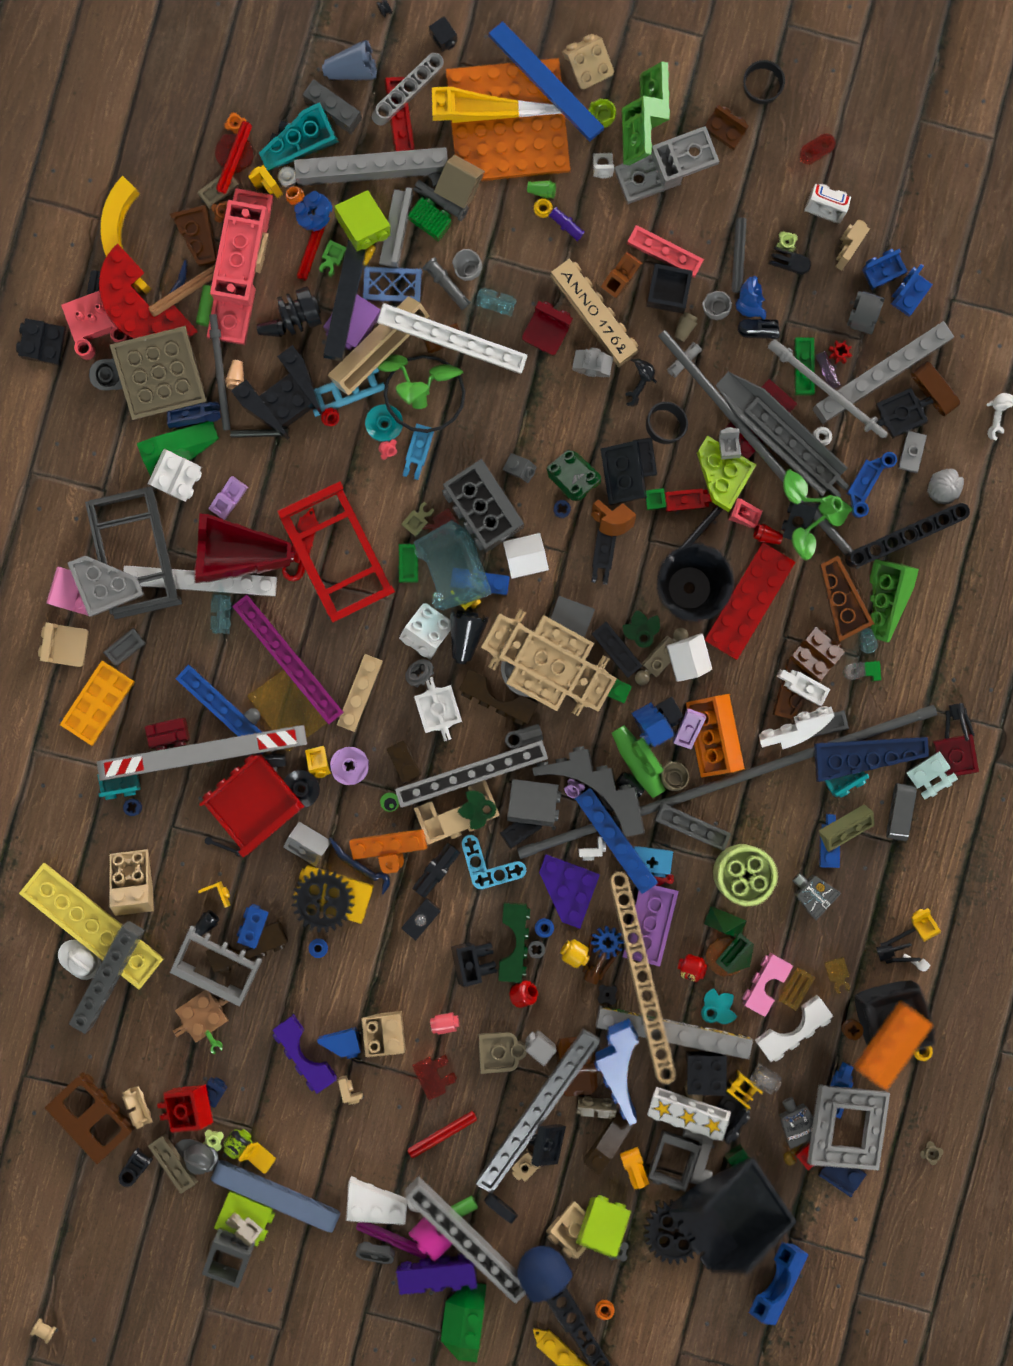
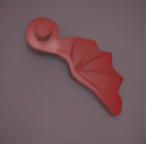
[653,874,674,886]

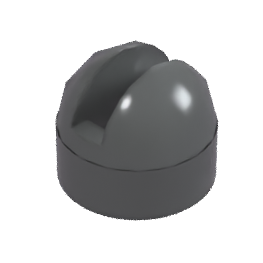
[243,708,260,725]

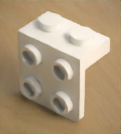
[399,603,451,660]

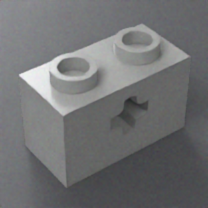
[525,1030,557,1065]

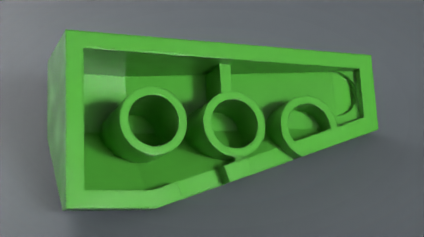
[870,559,919,642]

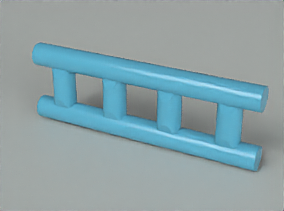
[313,368,385,417]

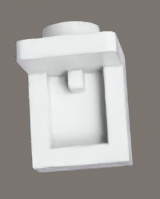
[578,836,606,860]

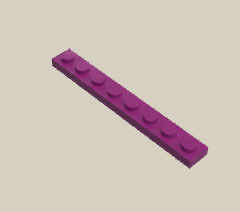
[232,595,344,725]

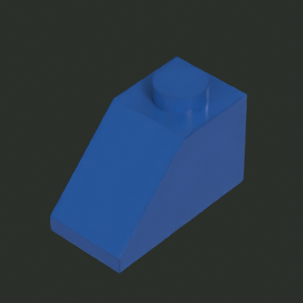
[317,1027,362,1059]

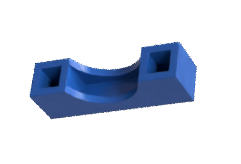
[749,1242,809,1325]

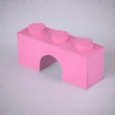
[742,953,793,1017]

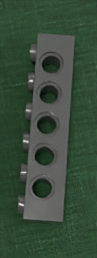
[69,921,145,1034]

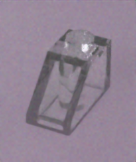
[749,1063,782,1095]

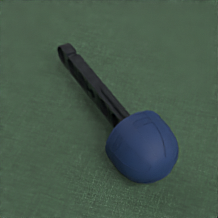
[517,1246,611,1366]

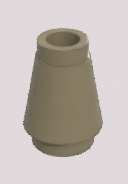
[674,312,698,342]

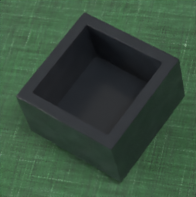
[646,264,693,314]

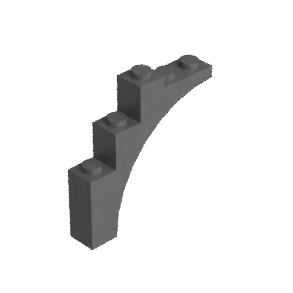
[532,746,645,837]

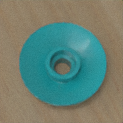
[365,404,403,442]

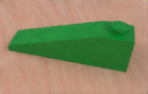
[137,421,219,476]

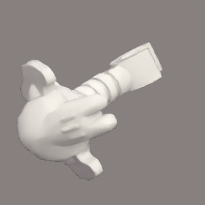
[987,393,1013,440]

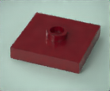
[933,734,979,779]

